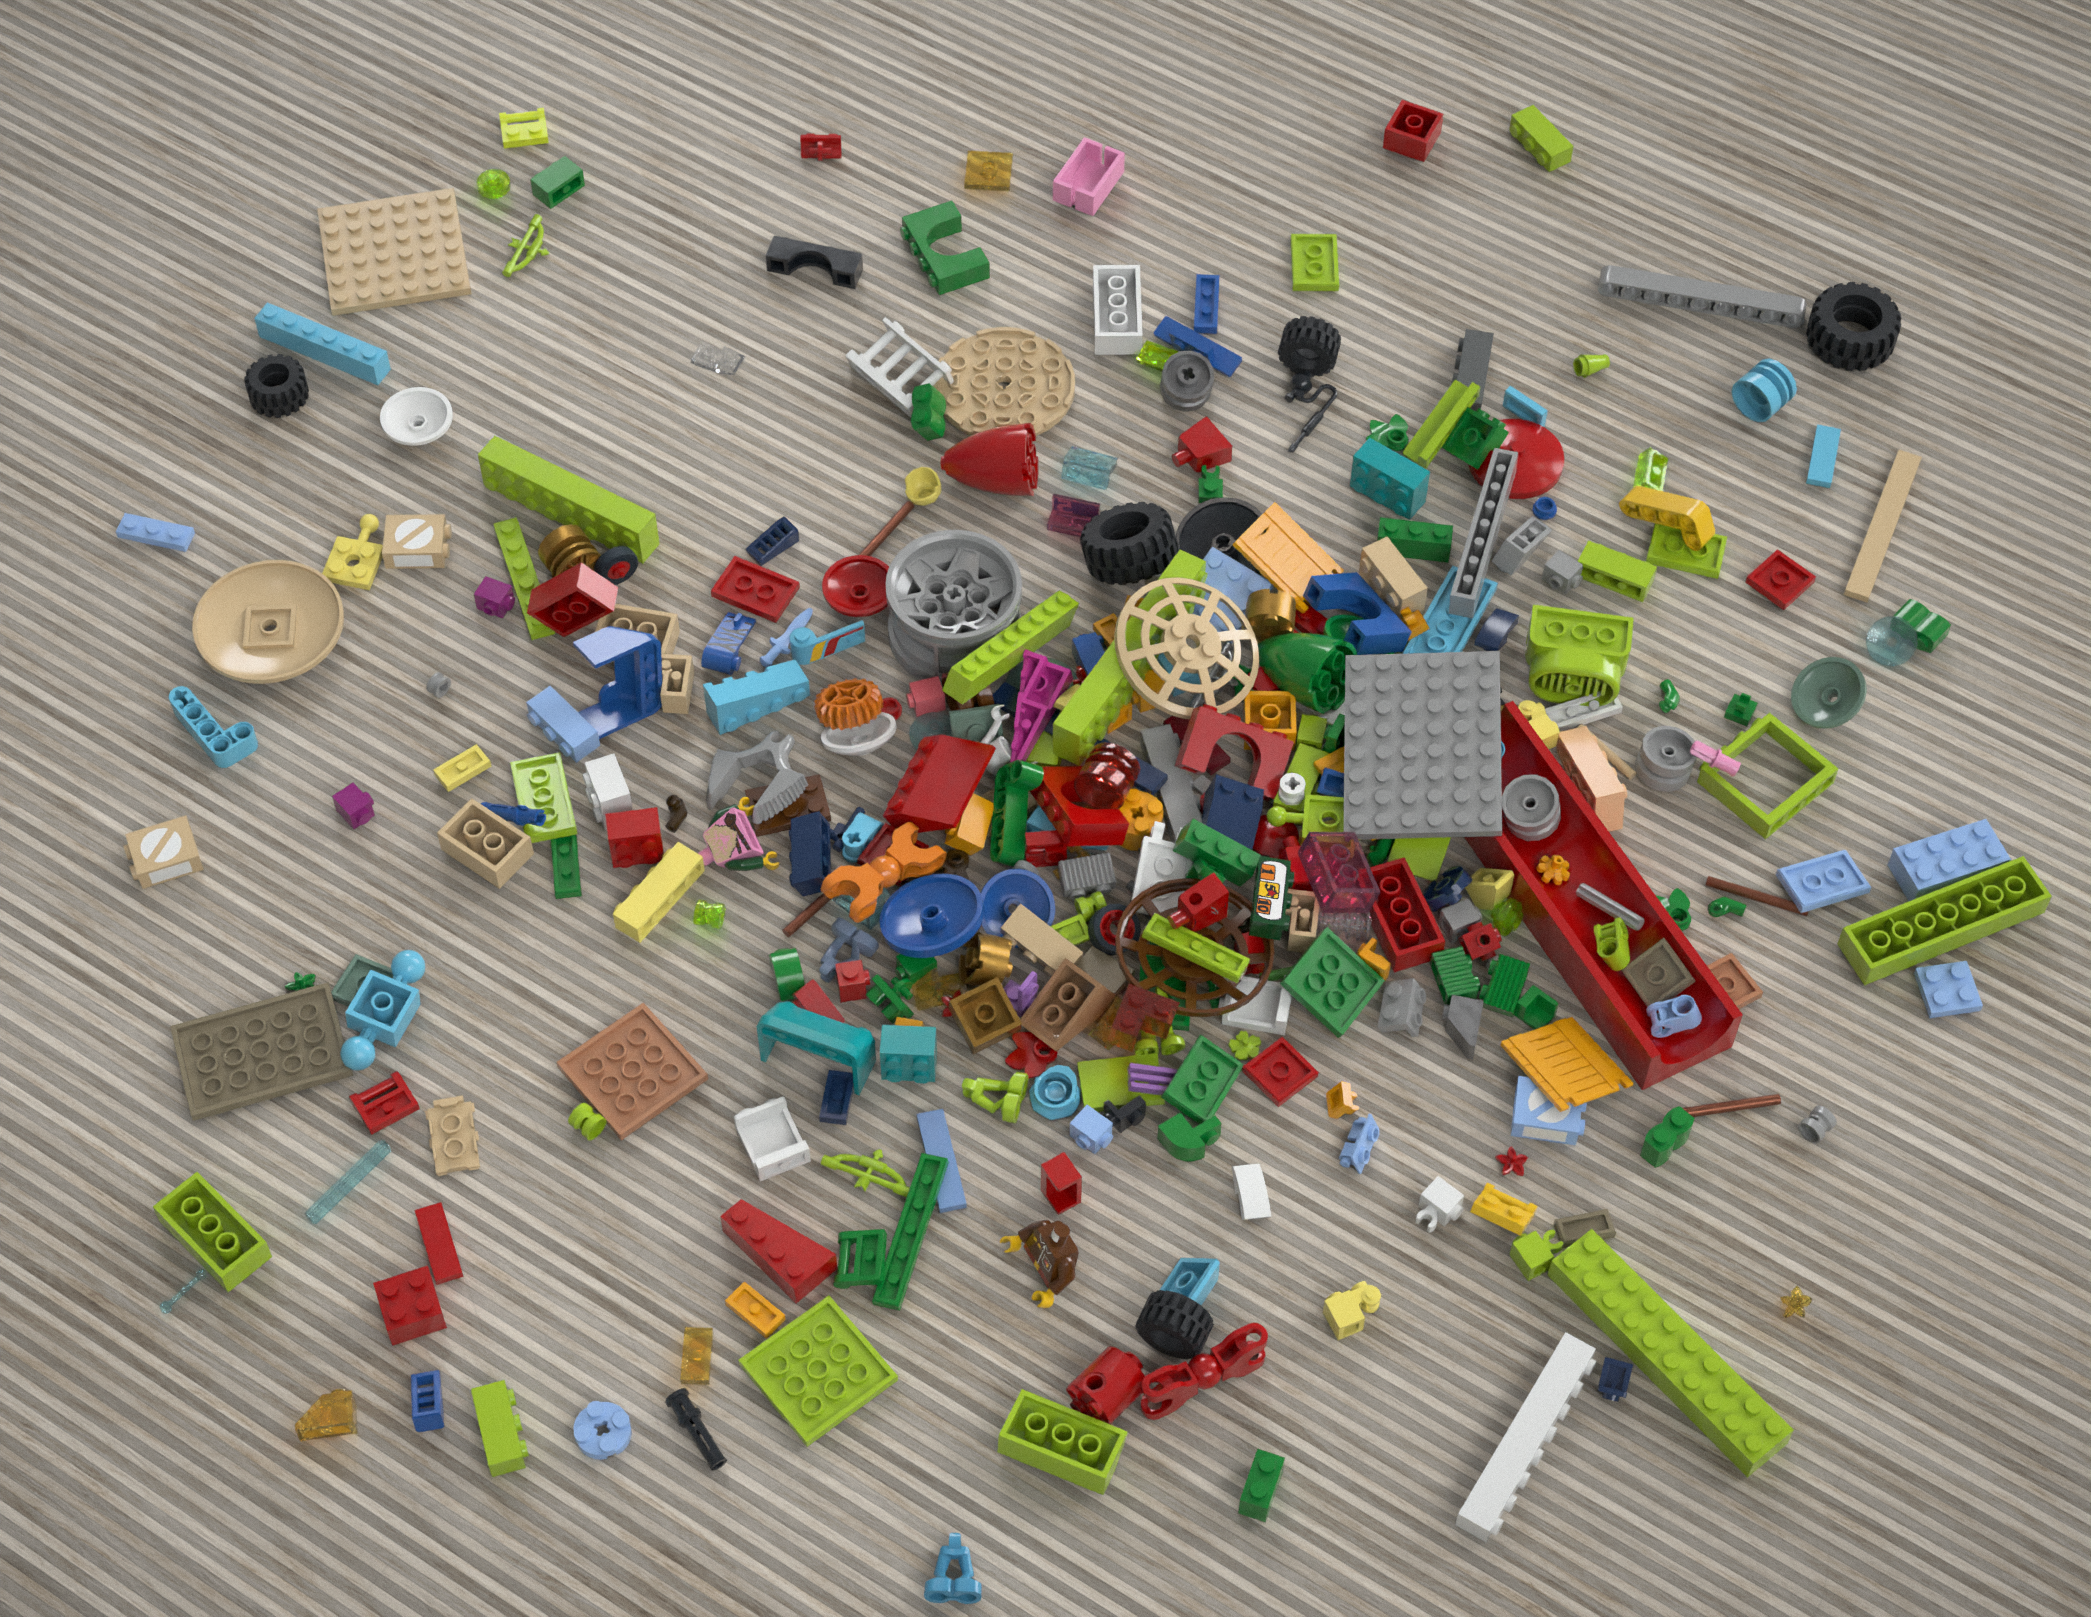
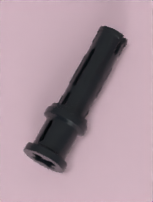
[665,1388,727,1471]

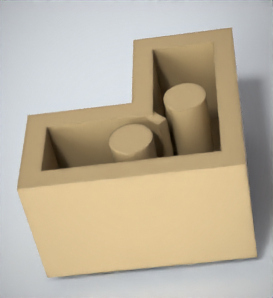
[660,654,694,714]
[1285,889,1321,953]

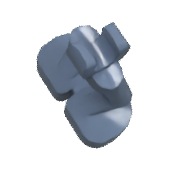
[819,917,879,983]

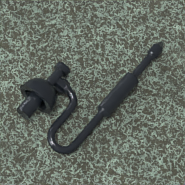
[1284,371,1337,453]

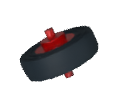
[594,546,638,585]

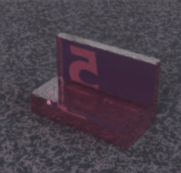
[1047,494,1100,537]

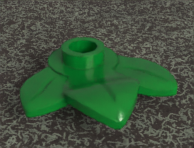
[1366,414,1409,451]
[1656,888,1691,931]

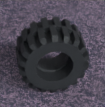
[1278,316,1341,377]
[244,354,309,418]
[1135,1290,1214,1360]

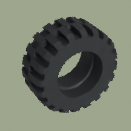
[1806,282,1902,371]
[1080,502,1178,585]

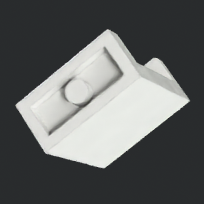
[1219,975,1292,1036]
[734,1097,811,1181]

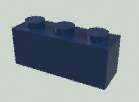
[789,811,831,897]

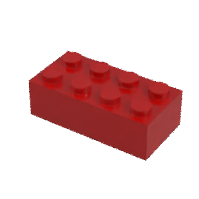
[1354,857,1446,973]

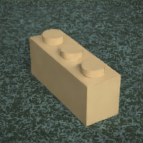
[1001,903,1083,977]

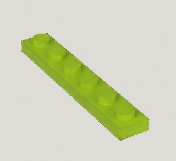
[493,517,556,640]

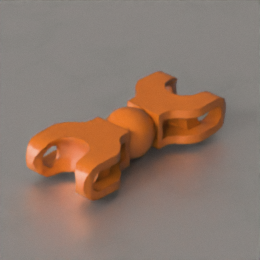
[821,822,947,923]

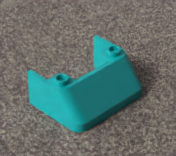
[756,1001,876,1096]

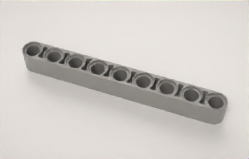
[1598,265,1807,328]

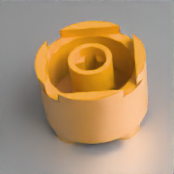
[1112,789,1163,851]

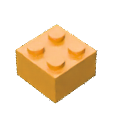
[1243,691,1297,751]

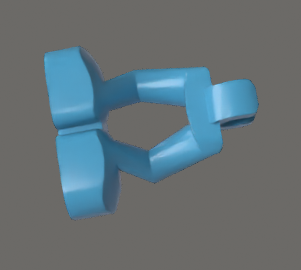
[924,1533,982,1604]

